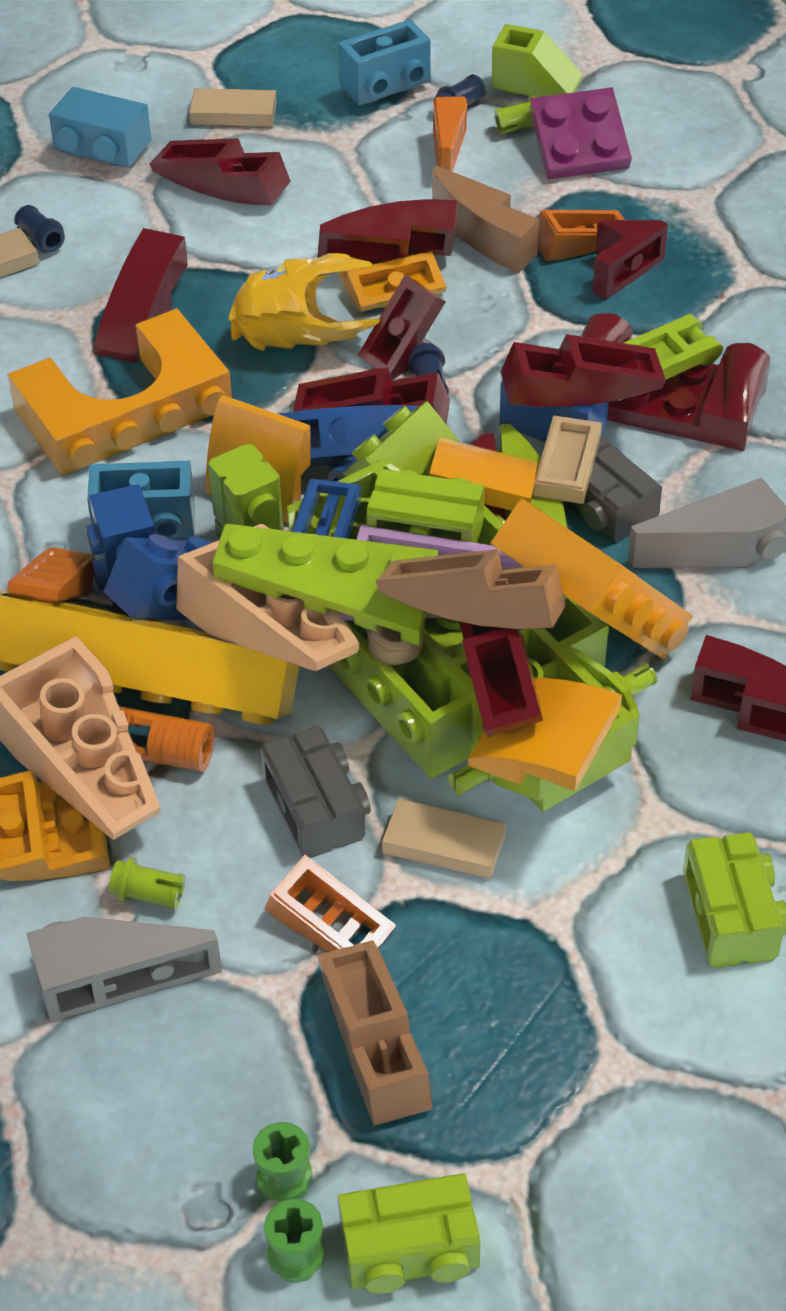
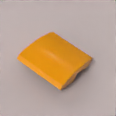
[338,251,446,312]
[206,395,310,524]
[429,437,537,511]
[468,678,622,791]
[0,770,111,881]

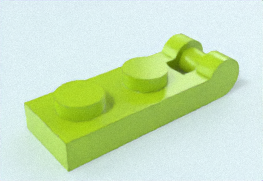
[618,314,724,401]

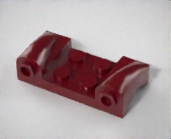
[581,313,770,451]

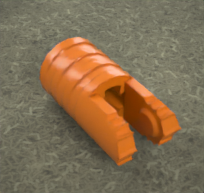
[119,707,215,772]

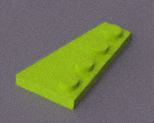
[213,523,438,646]

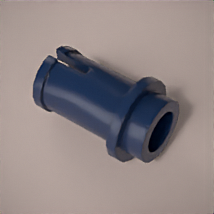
[434,74,486,106]
[14,205,65,252]
[408,343,449,394]

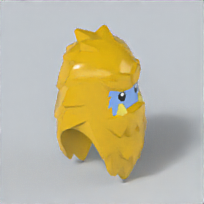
[228,253,380,351]

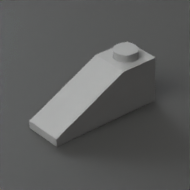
[628,477,786,568]
[26,917,222,1023]

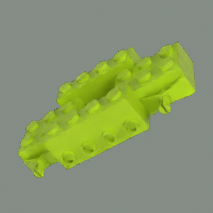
[287,460,657,813]

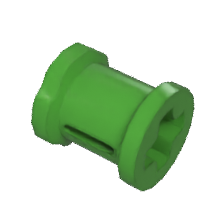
[252,1122,313,1202]
[264,1199,326,1283]

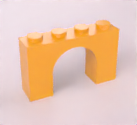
[7,308,232,476]
[490,498,693,659]

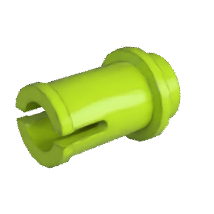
[494,96,536,136]
[109,857,185,911]

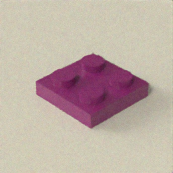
[529,87,632,179]

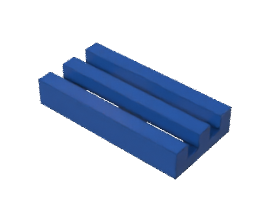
[292,479,361,539]

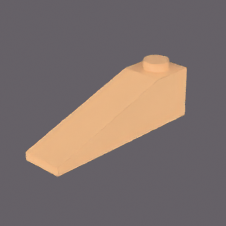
[176,524,359,671]
[0,636,160,840]

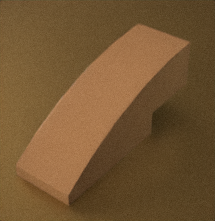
[432,166,539,273]
[376,549,565,629]
[318,940,433,1126]

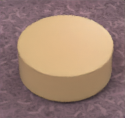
[367,625,423,665]

